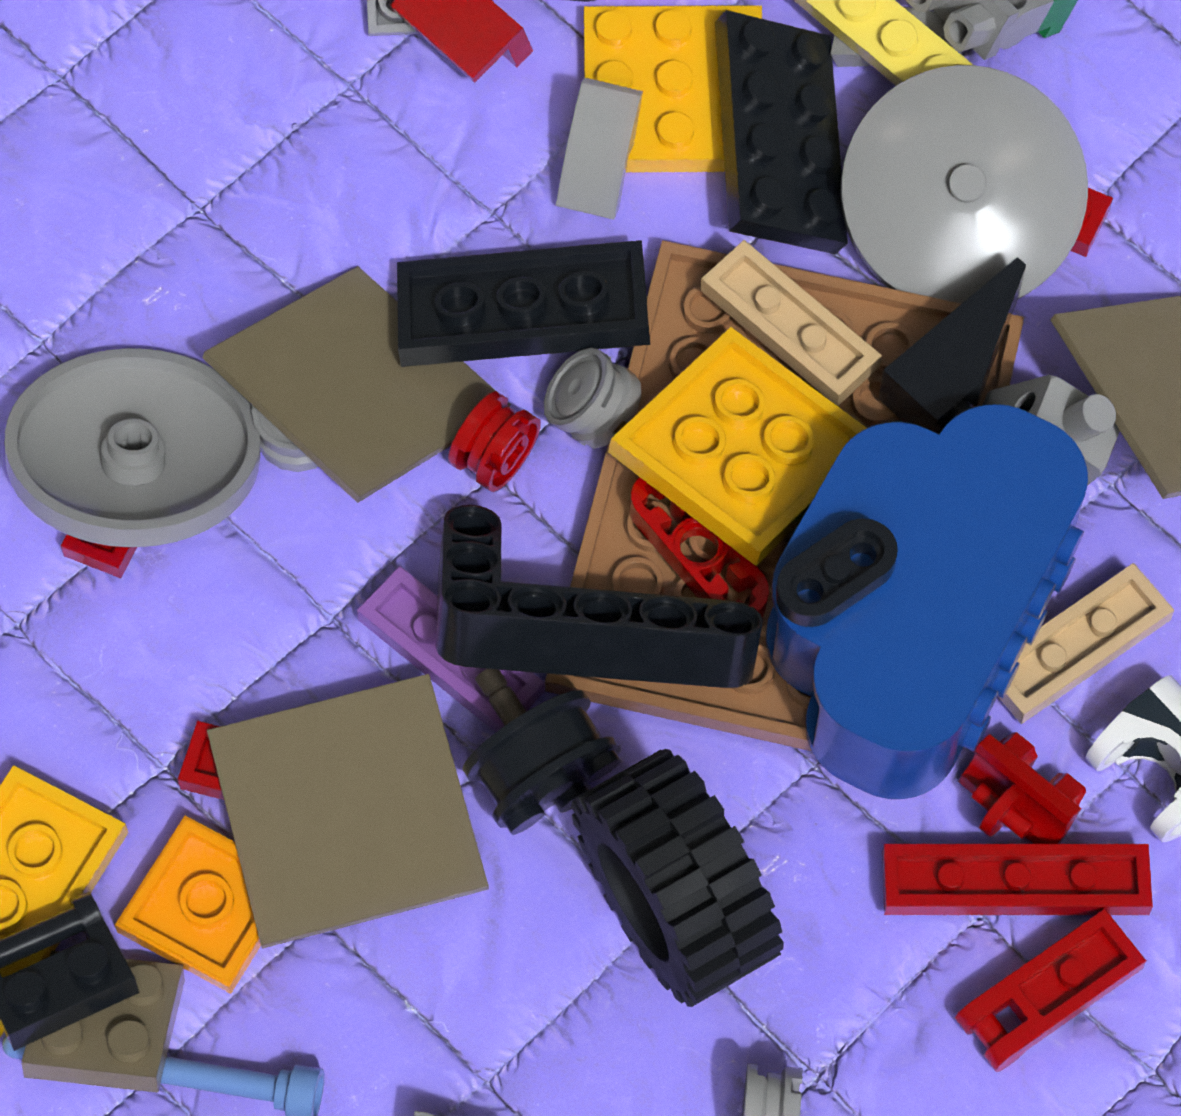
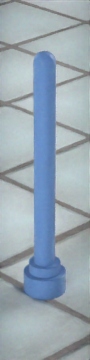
[2,1036,325,1116]

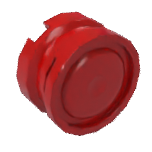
[448,391,541,492]

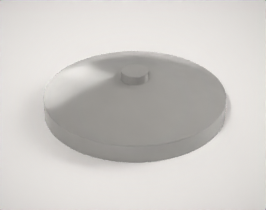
[840,65,1088,304]
[4,348,261,547]

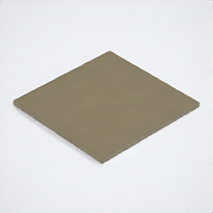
[202,266,511,503]
[1050,296,1181,499]
[207,674,489,949]

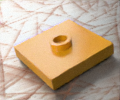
[115,815,261,994]

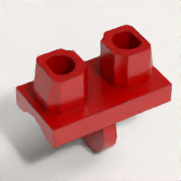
[958,732,1086,844]

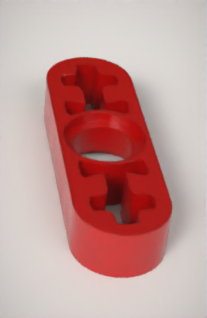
[629,477,769,617]

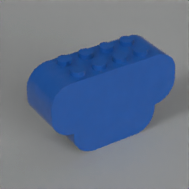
[766,404,1088,800]

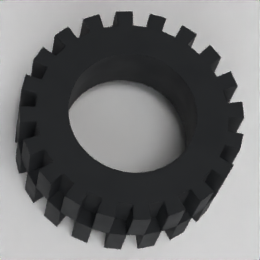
[571,748,784,1007]

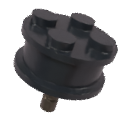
[462,669,622,835]

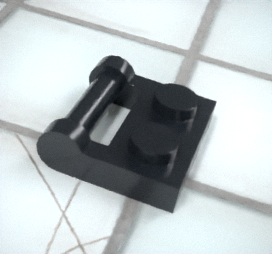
[0,892,139,1051]

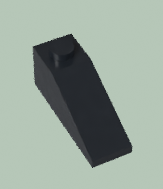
[878,257,1026,435]

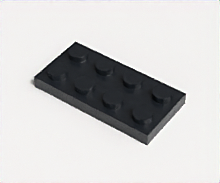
[715,10,848,254]
[397,240,650,367]

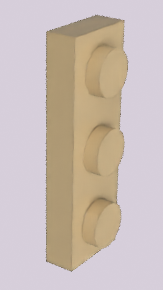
[700,240,882,406]
[998,563,1174,724]

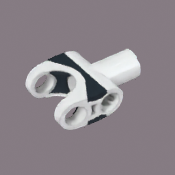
[1086,675,1181,842]

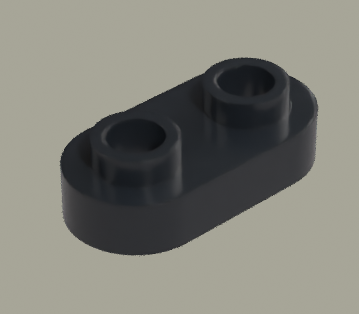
[776,518,898,627]

